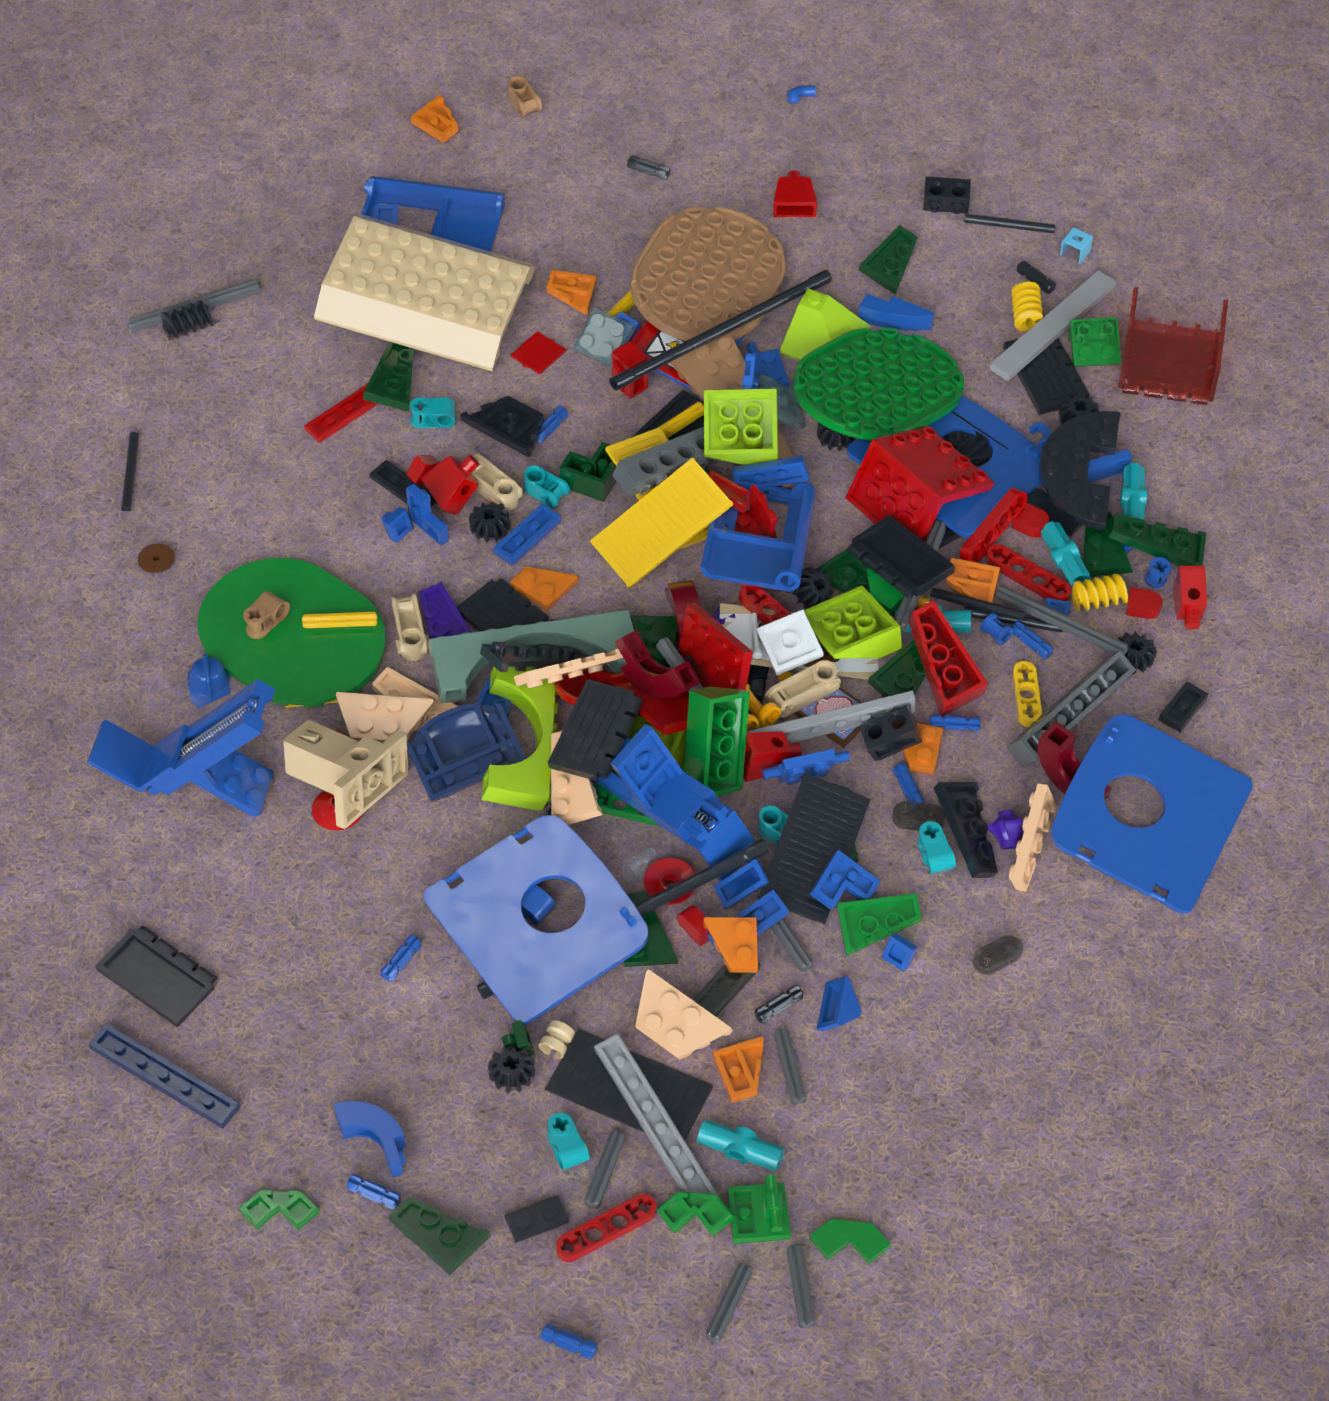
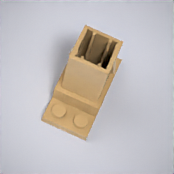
[283,720,408,829]

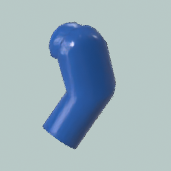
[787,85,816,103]

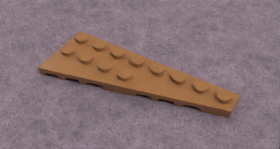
[668,333,805,489]

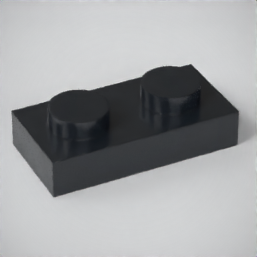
[1159,681,1208,733]
[505,1195,569,1243]

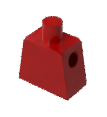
[773,170,817,217]
[421,455,480,515]
[1173,566,1207,629]
[743,731,802,782]

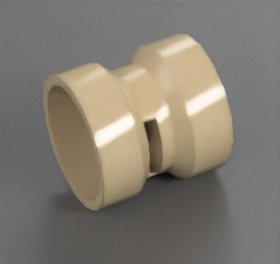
[538,1020,575,1059]

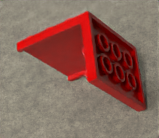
[845,426,995,541]
[608,603,753,735]

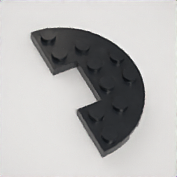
[1039,411,1120,531]

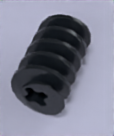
[161,300,214,341]

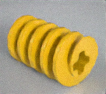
[1011,281,1043,331]
[1072,574,1128,612]

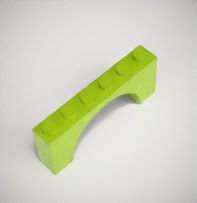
[481,666,558,811]

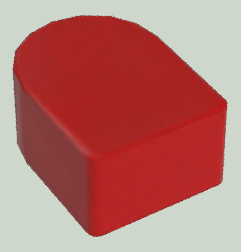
[406,455,440,485]
[1012,503,1049,538]
[1126,587,1163,619]
[677,905,710,947]

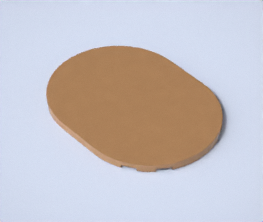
[630,206,786,341]

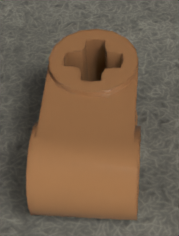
[508,76,542,118]
[243,591,290,639]

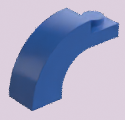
[334,1101,406,1178]

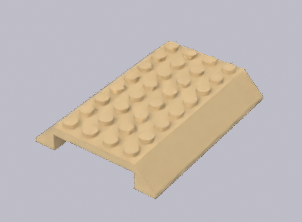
[314,214,536,371]

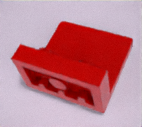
[734,485,777,538]

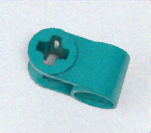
[410,397,455,429]
[524,465,570,509]
[757,805,788,846]
[917,821,956,875]
[547,1112,590,1171]

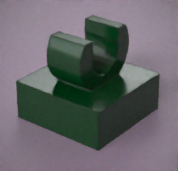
[501,1020,535,1057]

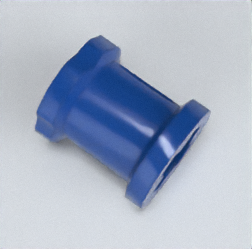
[1145,557,1172,588]
[980,613,1014,646]

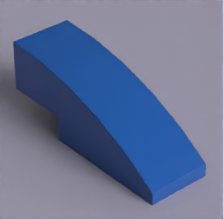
[858,294,934,331]

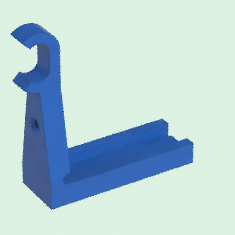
[1030,423,1132,483]

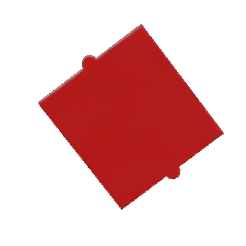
[510,331,566,375]

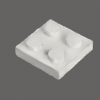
[756,610,823,676]

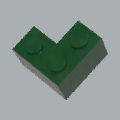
[559,442,616,502]

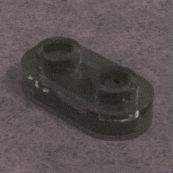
[892,801,946,831]
[973,936,1023,975]

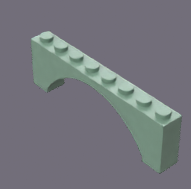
[429,610,634,704]

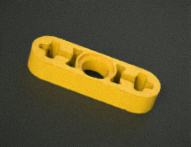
[1012,661,1042,727]

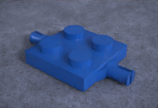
[743,342,790,390]
[762,749,850,785]

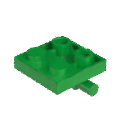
[1067,317,1121,367]
[727,1175,791,1244]

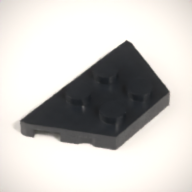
[460,396,544,457]
[941,411,1009,466]

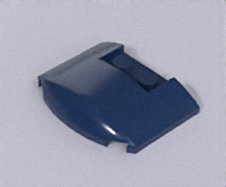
[407,702,527,802]

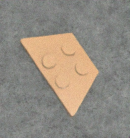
[336,692,435,743]
[635,969,733,1060]

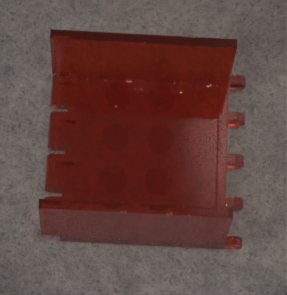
[1118,287,1228,405]

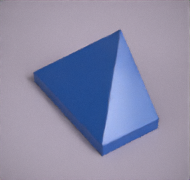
[714,859,769,909]
[817,976,861,1031]

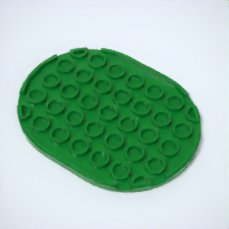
[793,327,964,440]
[197,558,386,708]

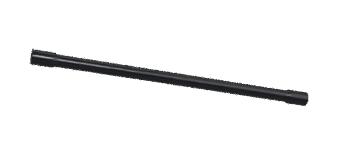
[609,270,832,391]
[476,838,769,1000]

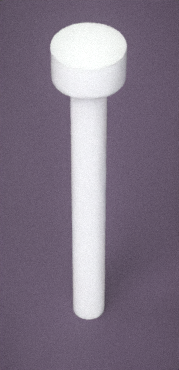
[752,613,762,659]

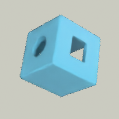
[1060,228,1093,264]

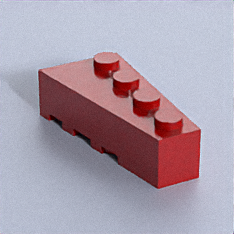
[909,601,988,717]

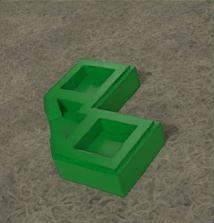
[866,568,904,614]
[238,1189,320,1230]
[657,1191,735,1236]
[809,1219,891,1264]

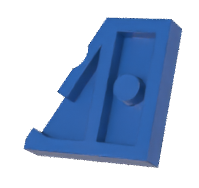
[742,353,759,389]

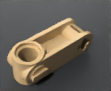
[472,453,523,511]
[391,593,429,661]
[765,660,841,718]

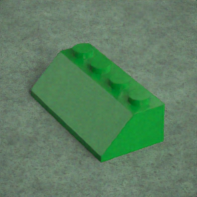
[684,687,750,796]

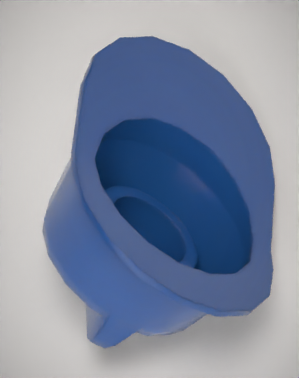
[188,653,230,708]

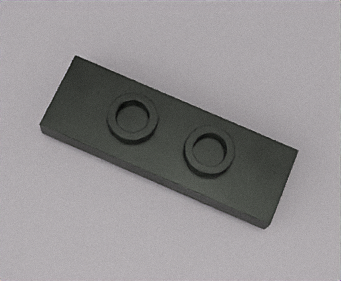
[693,963,760,1017]

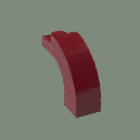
[665,580,701,646]
[615,630,700,698]
[1038,721,1111,799]

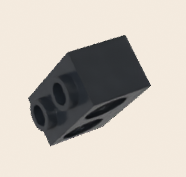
[923,176,971,214]
[859,705,923,761]

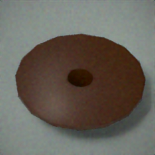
[138,544,175,573]

